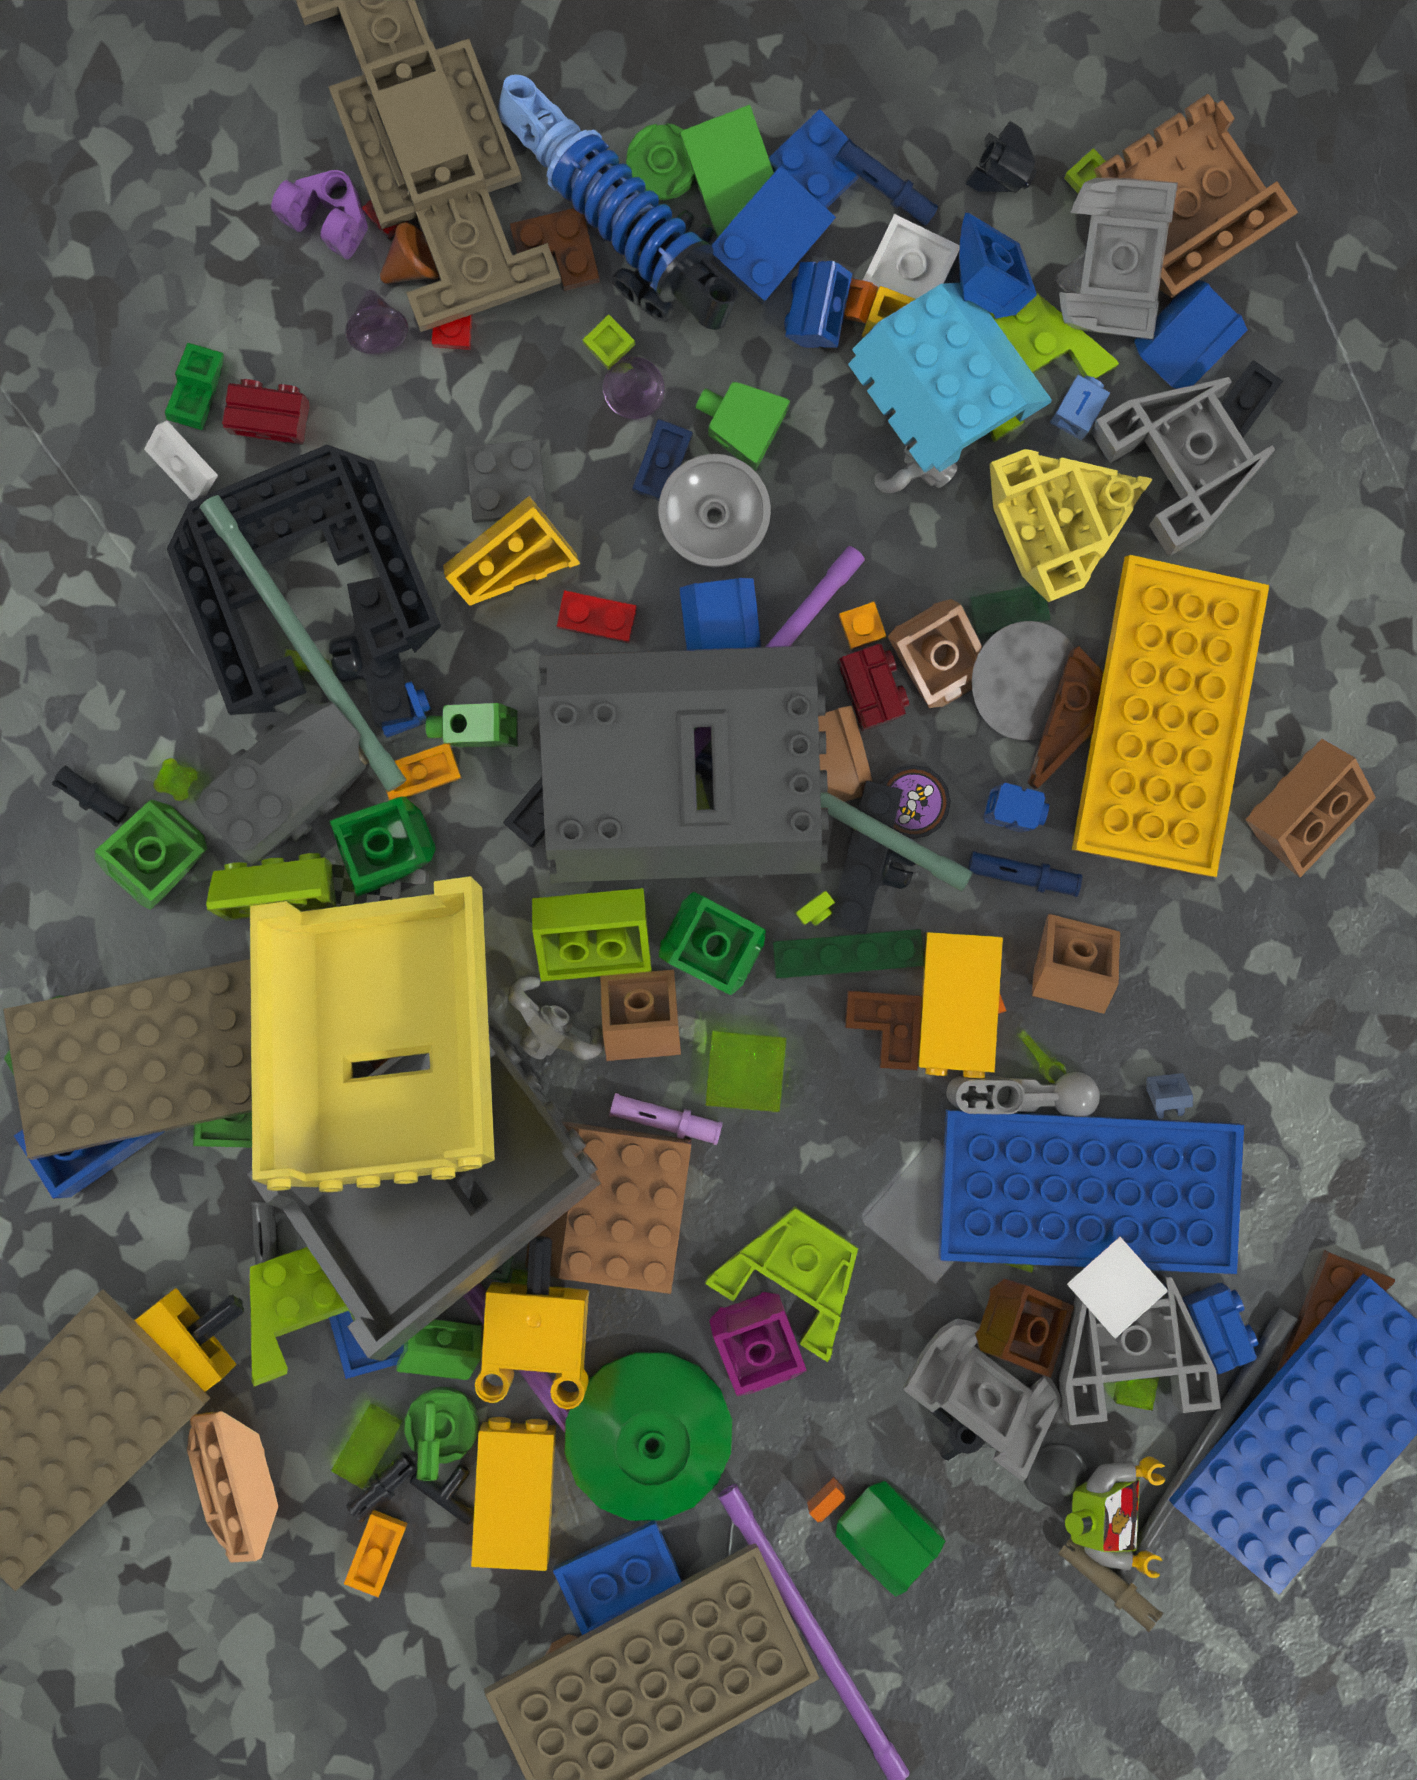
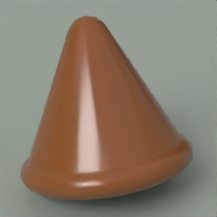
[380,222,439,284]

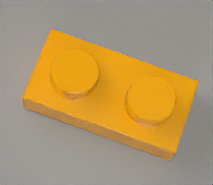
[386,744,462,800]
[344,1510,408,1598]

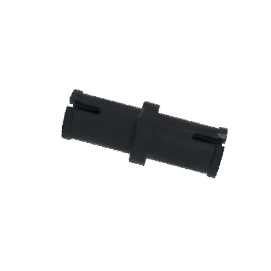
[52,765,130,827]
[346,1452,417,1522]

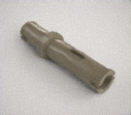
[1058,1538,1164,1632]

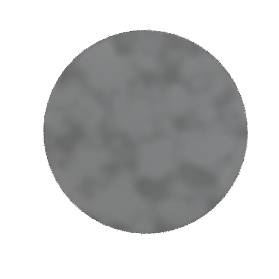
[972,621,1074,740]

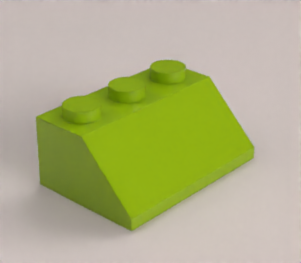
[206,853,337,921]
[532,888,652,982]

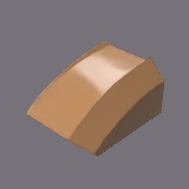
[888,599,982,708]
[818,705,873,802]

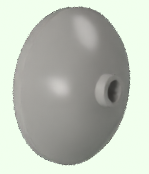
[659,454,771,567]

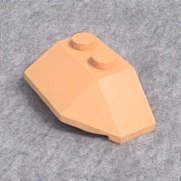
[187,1411,278,1563]

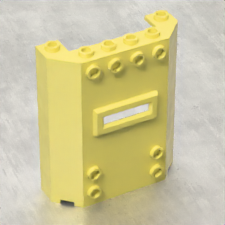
[250,876,495,1192]

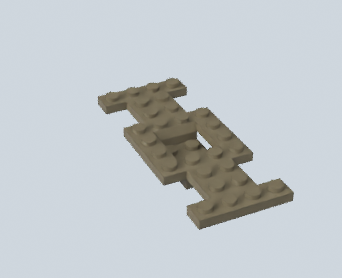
[295,0,561,332]

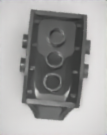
[194,699,366,865]

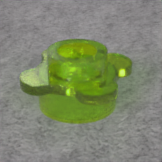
[153,758,197,801]

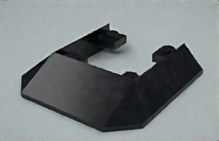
[167,444,441,715]

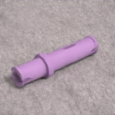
[609,1093,723,1145]

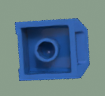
[959,213,1037,319]
[1134,280,1248,389]
[679,578,761,650]

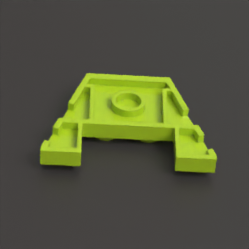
[990,292,1119,442]
[705,1207,858,1362]
[249,1247,355,1386]

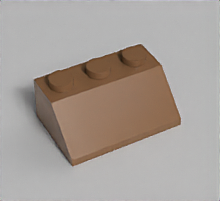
[1245,739,1376,878]

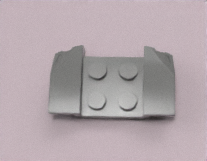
[1059,178,1178,339]
[903,1319,1062,1482]

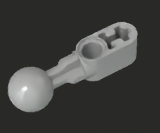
[946,1072,1100,1117]

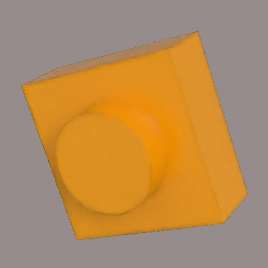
[838,602,886,650]

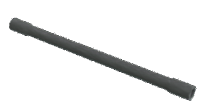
[1102,1307,1299,1595]

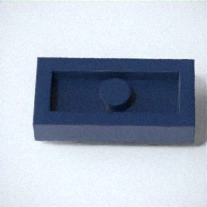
[632,419,693,501]

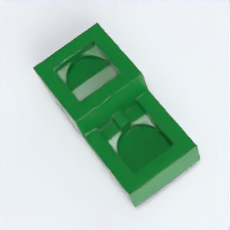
[165,343,224,430]

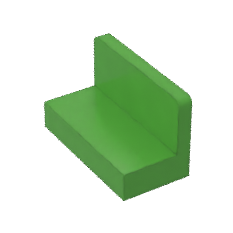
[396,1319,481,1380]

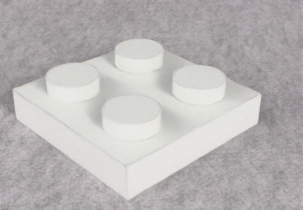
[863,214,960,299]

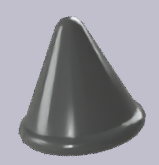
[1026,1444,1087,1507]

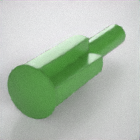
[416,1401,440,1481]

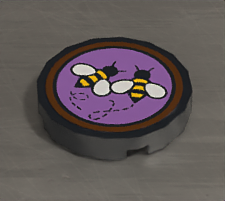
[882,765,951,839]

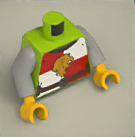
[1065,1456,1165,1578]

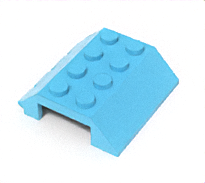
[848,283,1052,472]

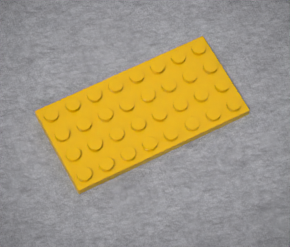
[1071,555,1269,877]

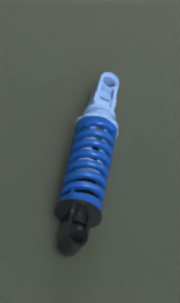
[497,74,738,330]

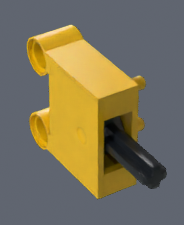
[475,1236,589,1409]
[134,1288,245,1392]

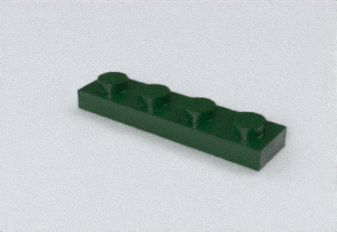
[773,929,924,979]

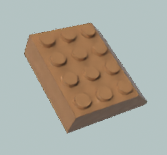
[525,1121,692,1294]

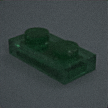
[969,585,1051,635]

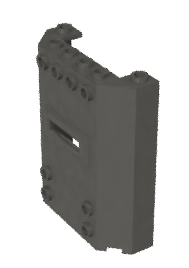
[538,645,829,883]
[247,1020,601,1361]

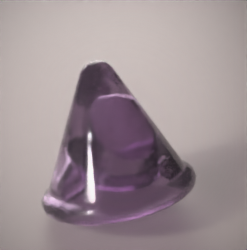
[345,290,409,354]
[603,357,665,419]

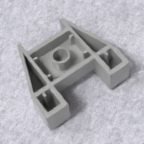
[1091,377,1275,557]
[1058,1272,1221,1425]

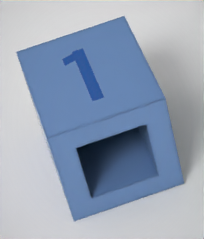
[1050,375,1110,440]

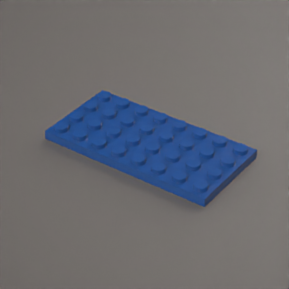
[938,1109,1244,1274]
[1168,1274,1417,1594]

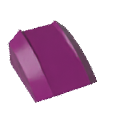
[709,1292,807,1396]

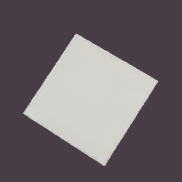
[1067,1237,1168,1339]

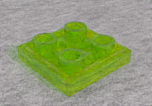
[705,1030,786,1112]

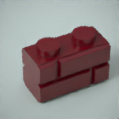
[222,379,309,445]
[837,644,909,731]

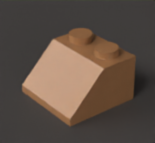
[1032,914,1120,1014]
[600,970,681,1061]

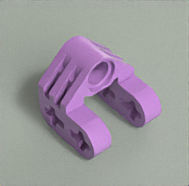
[271,170,369,260]

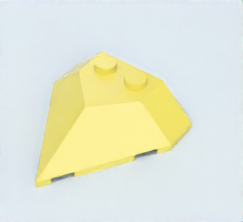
[990,449,1152,602]

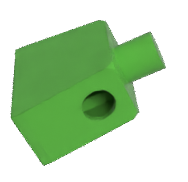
[696,382,790,471]
[426,703,518,747]

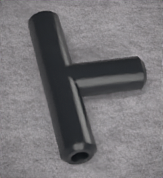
[410,1464,474,1525]

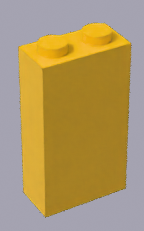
[918,932,1003,1078]
[471,1417,557,1571]

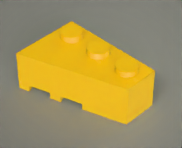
[443,496,581,606]

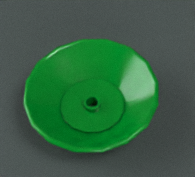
[564,1352,732,1521]

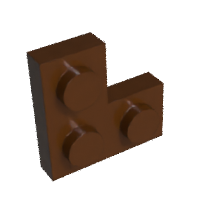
[510,208,600,291]
[845,990,923,1071]

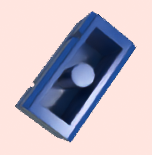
[784,261,852,348]
[983,783,1049,833]
[1182,1283,1258,1375]

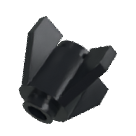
[966,121,1037,193]
[928,1407,994,1461]

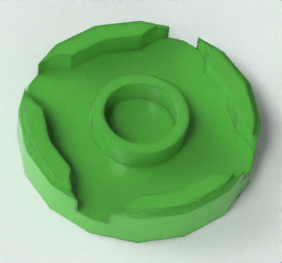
[626,123,696,200]
[404,1387,479,1464]

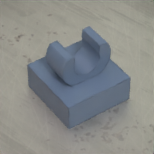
[1146,1073,1193,1119]

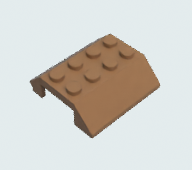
[1094,94,1298,298]

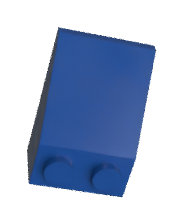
[712,166,836,305]

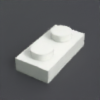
[144,421,218,501]

